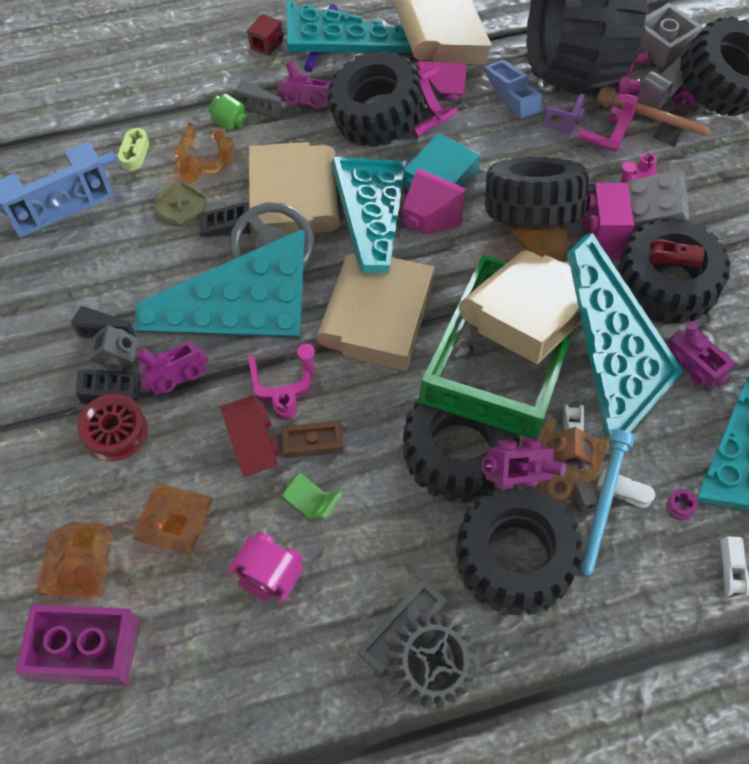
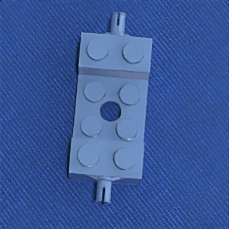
[0,141,117,238]

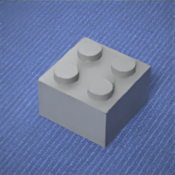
[639,3,703,70]
[627,169,689,233]

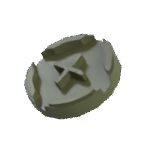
[155,182,206,227]

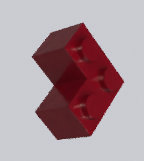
[220,395,280,477]

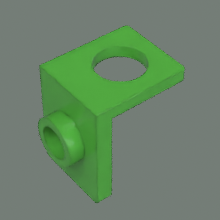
[281,473,342,522]

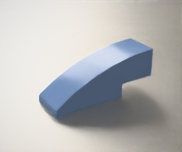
[484,60,542,119]

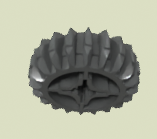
[385,613,477,709]

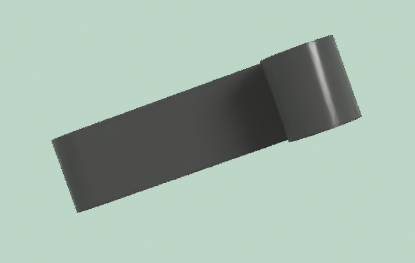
[638,54,687,121]

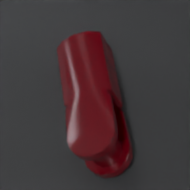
[649,239,704,268]

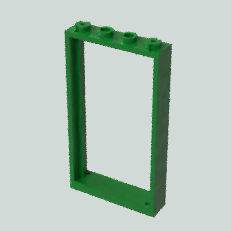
[418,255,574,439]

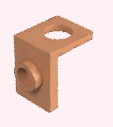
[543,426,598,468]

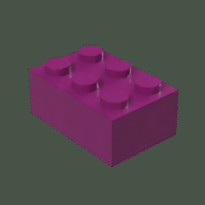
[15,605,139,686]

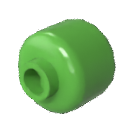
[208,94,246,131]

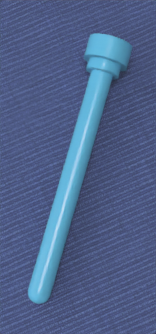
[580,429,635,576]

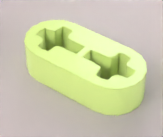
[118,128,149,171]

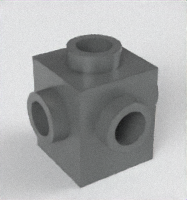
[89,325,138,371]

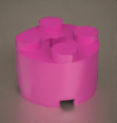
[227,531,303,605]

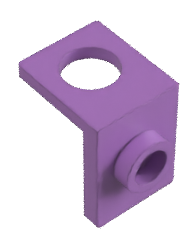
[544,93,585,134]

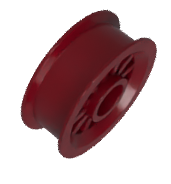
[77,394,148,462]

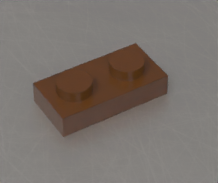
[282,421,343,458]

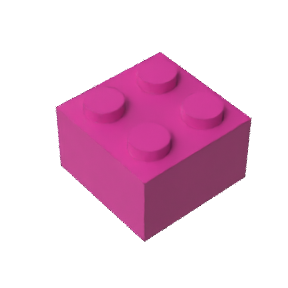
[582,183,634,259]

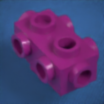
[278,61,331,109]
[668,322,735,390]
[136,340,209,396]
[482,438,566,489]

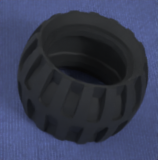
[526,0,648,90]

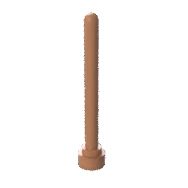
[597,87,710,136]

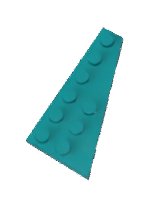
[286,0,413,54]
[332,157,406,273]
[696,373,749,511]

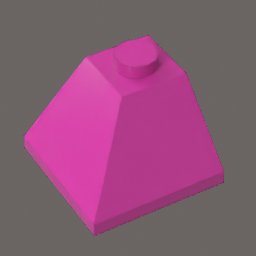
[418,61,467,99]
[402,168,465,234]

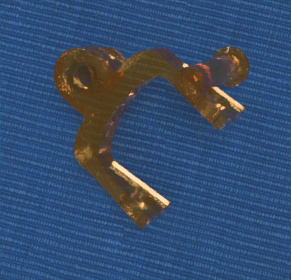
[174,123,235,184]
[526,418,610,500]

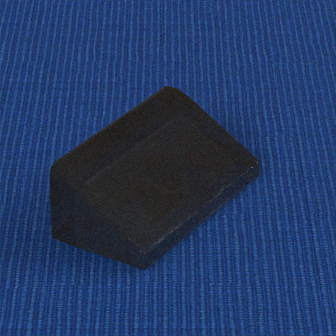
[653,104,700,147]

